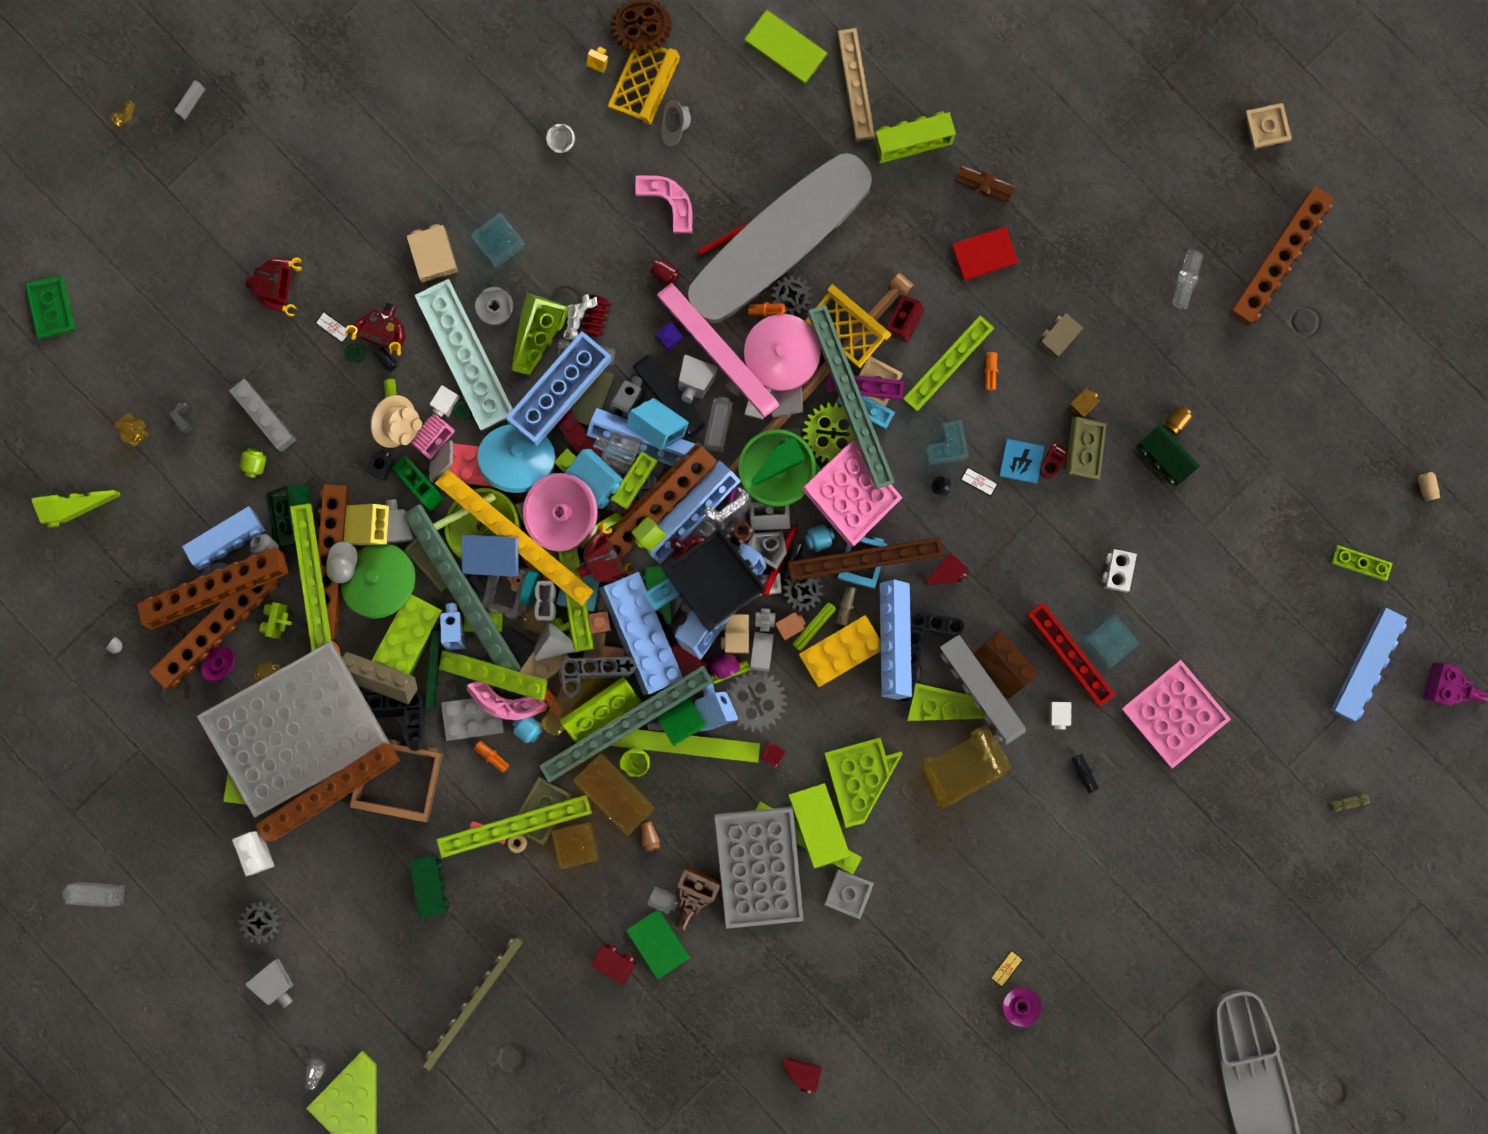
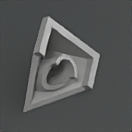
[747,531,787,570]
[534,621,574,660]

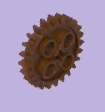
[611,0,672,55]

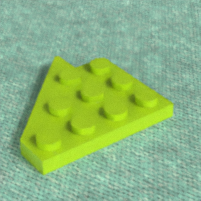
[825,737,902,828]
[306,1051,377,1134]

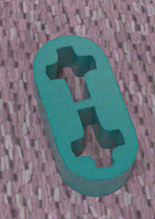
[520,569,542,606]

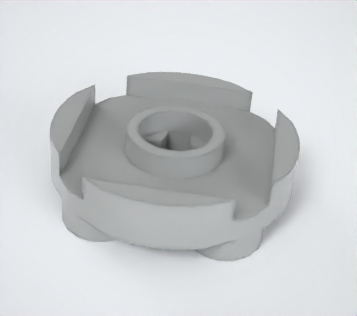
[475,287,514,326]

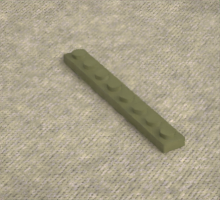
[423,936,524,1071]

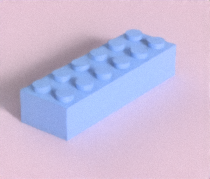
[506,332,612,447]
[675,543,767,660]
[599,572,683,695]

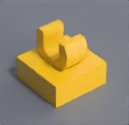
[586,47,608,73]

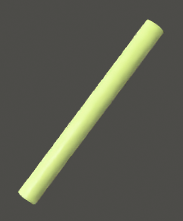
[433,492,497,530]

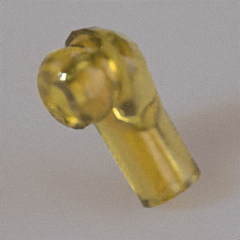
[110,101,135,125]

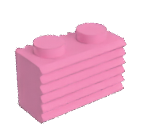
[410,413,455,460]

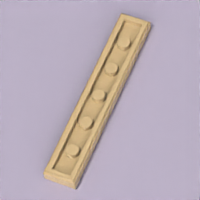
[837,28,875,142]

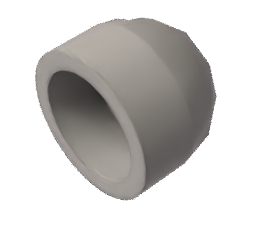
[105,637,122,654]

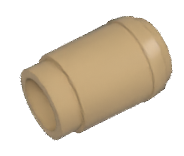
[1417,472,1440,502]

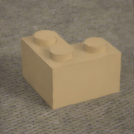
[721,615,749,654]

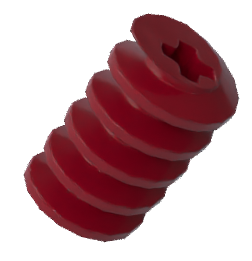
[580,295,612,337]

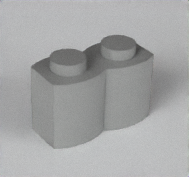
[534,581,556,621]

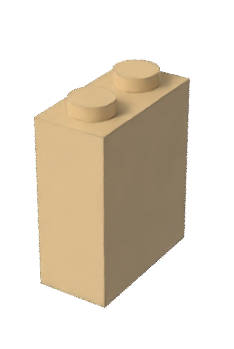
[407,224,458,283]

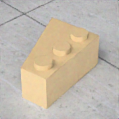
[519,651,571,681]

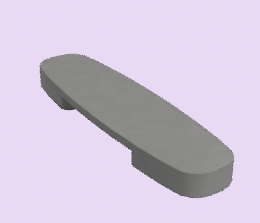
[688,153,872,323]
[1213,990,1300,1134]

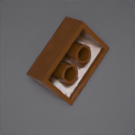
[973,630,1039,699]

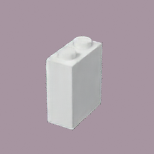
[232,831,275,876]

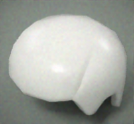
[546,124,575,153]

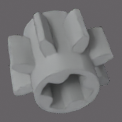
[755,608,775,632]

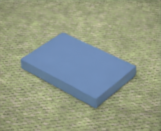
[462,535,518,577]

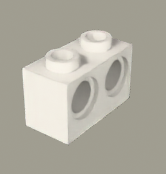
[1102,549,1137,593]

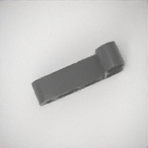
[559,657,637,699]

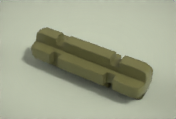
[1331,794,1370,812]

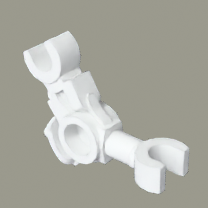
[563,294,597,340]

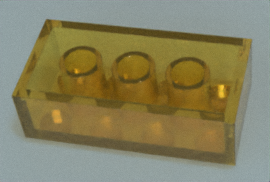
[573,753,656,836]

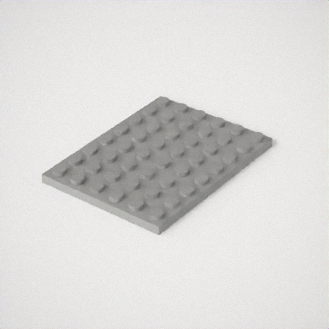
[197,641,389,818]

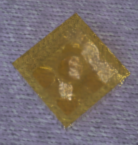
[551,821,599,869]

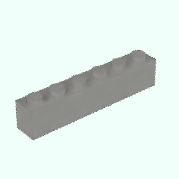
[940,635,1026,745]

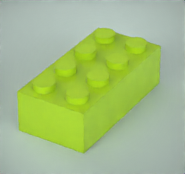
[874,111,956,163]
[372,594,445,675]

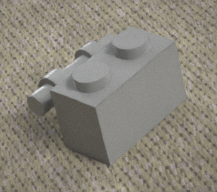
[750,497,790,530]

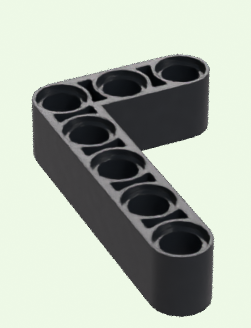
[895,611,964,705]
[363,692,425,751]

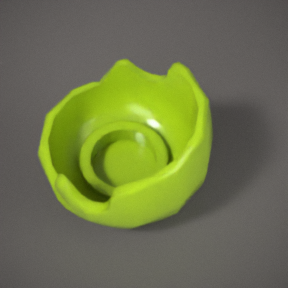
[620,748,650,777]

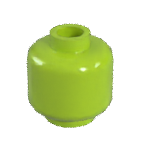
[239,448,266,478]

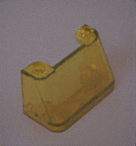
[921,727,1012,811]

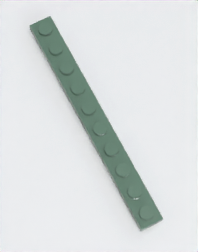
[807,305,895,490]
[403,504,521,671]
[540,666,714,782]

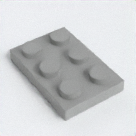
[441,695,504,741]

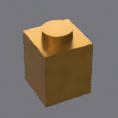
[1068,388,1100,418]

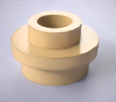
[507,834,527,853]

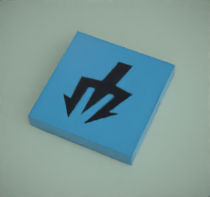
[999,439,1044,484]

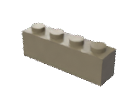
[342,652,417,704]

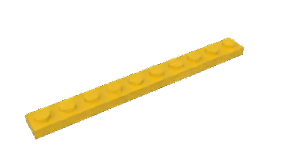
[435,469,595,606]

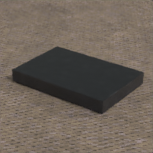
[481,626,535,695]

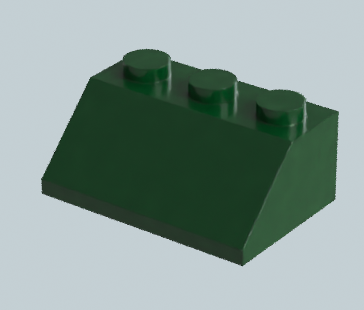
[1137,424,1200,486]
[266,485,310,549]
[409,855,450,919]

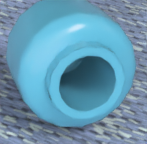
[805,524,835,552]
[512,716,542,743]

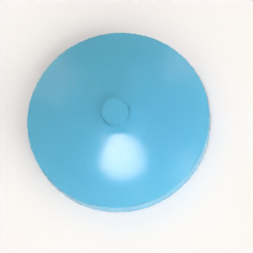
[478,425,555,493]

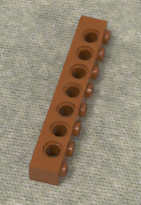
[1229,186,1334,326]
[605,442,717,559]
[308,484,350,640]
[137,547,289,630]
[149,565,281,689]
[256,743,400,842]

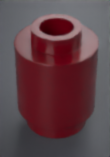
[650,259,680,285]

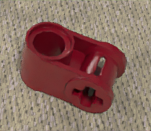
[1039,441,1068,479]

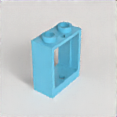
[837,535,887,590]

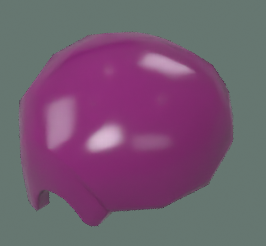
[709,653,741,679]

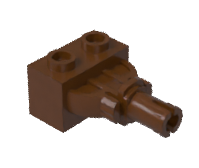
[675,865,722,930]

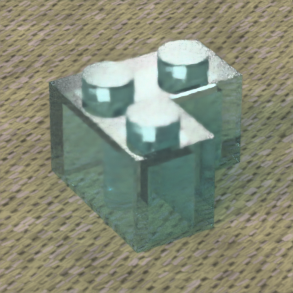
[926,420,969,467]

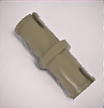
[835,586,857,626]

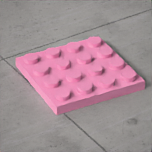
[801,440,902,547]
[1121,660,1231,769]

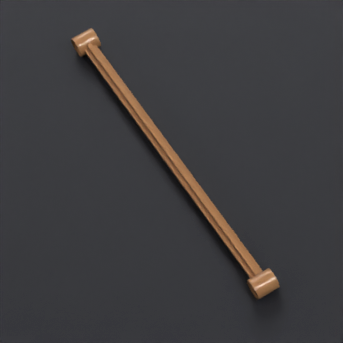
[729,273,914,476]

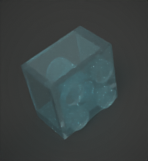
[470,212,526,270]
[1083,614,1141,669]

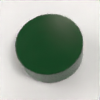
[345,343,365,363]
[453,401,472,421]

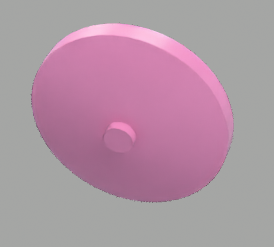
[744,314,821,391]
[523,473,597,551]

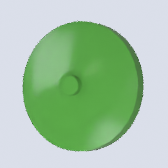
[739,429,816,507]
[341,543,415,619]

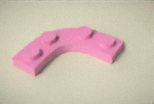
[636,176,692,233]
[466,681,547,720]

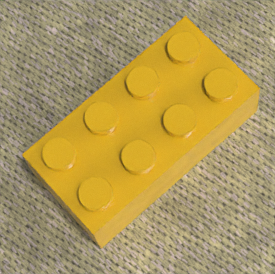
[799,615,881,688]

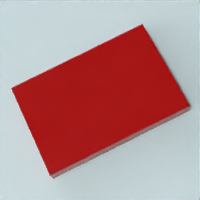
[952,227,1018,281]

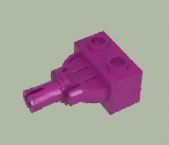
[1423,663,1488,706]

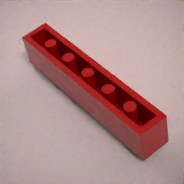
[1025,602,1116,707]

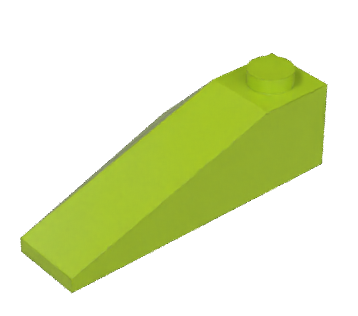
[511,293,569,375]

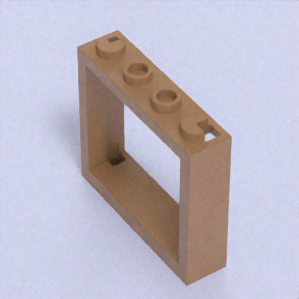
[350,739,443,822]

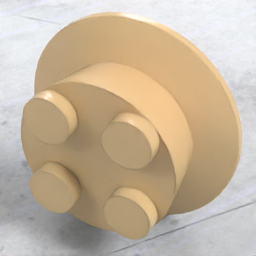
[370,395,422,448]

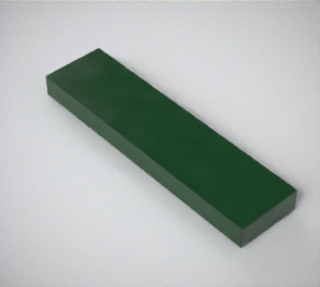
[425,630,441,708]

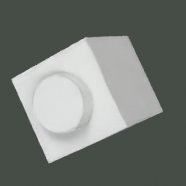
[430,385,460,417]
[1049,702,1071,730]

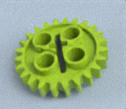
[802,402,857,462]

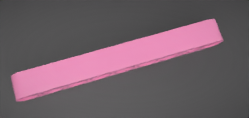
[657,283,779,418]

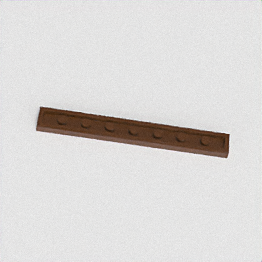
[788,537,943,581]

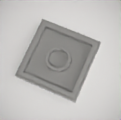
[824,869,874,919]

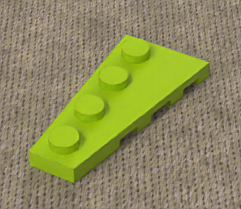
[907,683,985,721]

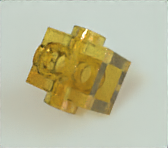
[114,412,149,447]

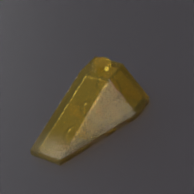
[539,664,613,737]

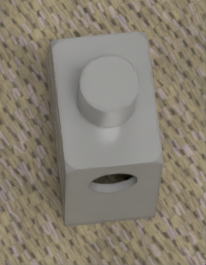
[677,355,719,403]
[385,499,415,544]
[245,959,293,1008]

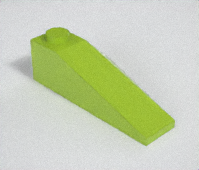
[32,490,120,528]

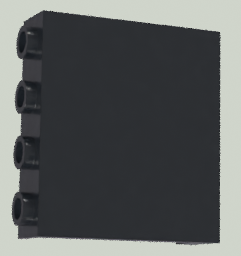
[661,526,766,632]

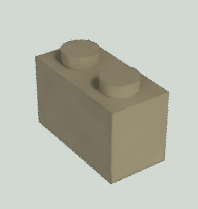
[1039,313,1083,359]

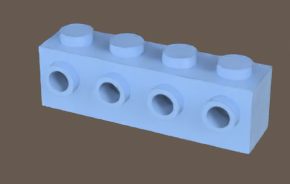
[182,506,265,570]

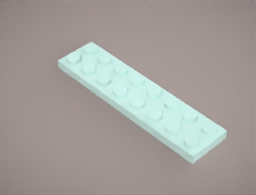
[415,279,513,431]

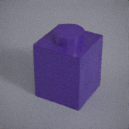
[656,322,683,352]

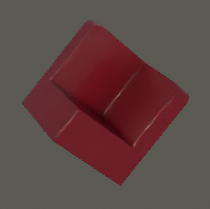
[759,741,786,767]

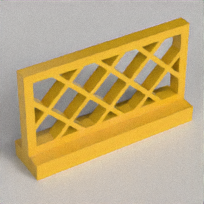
[608,46,680,125]
[805,284,892,367]

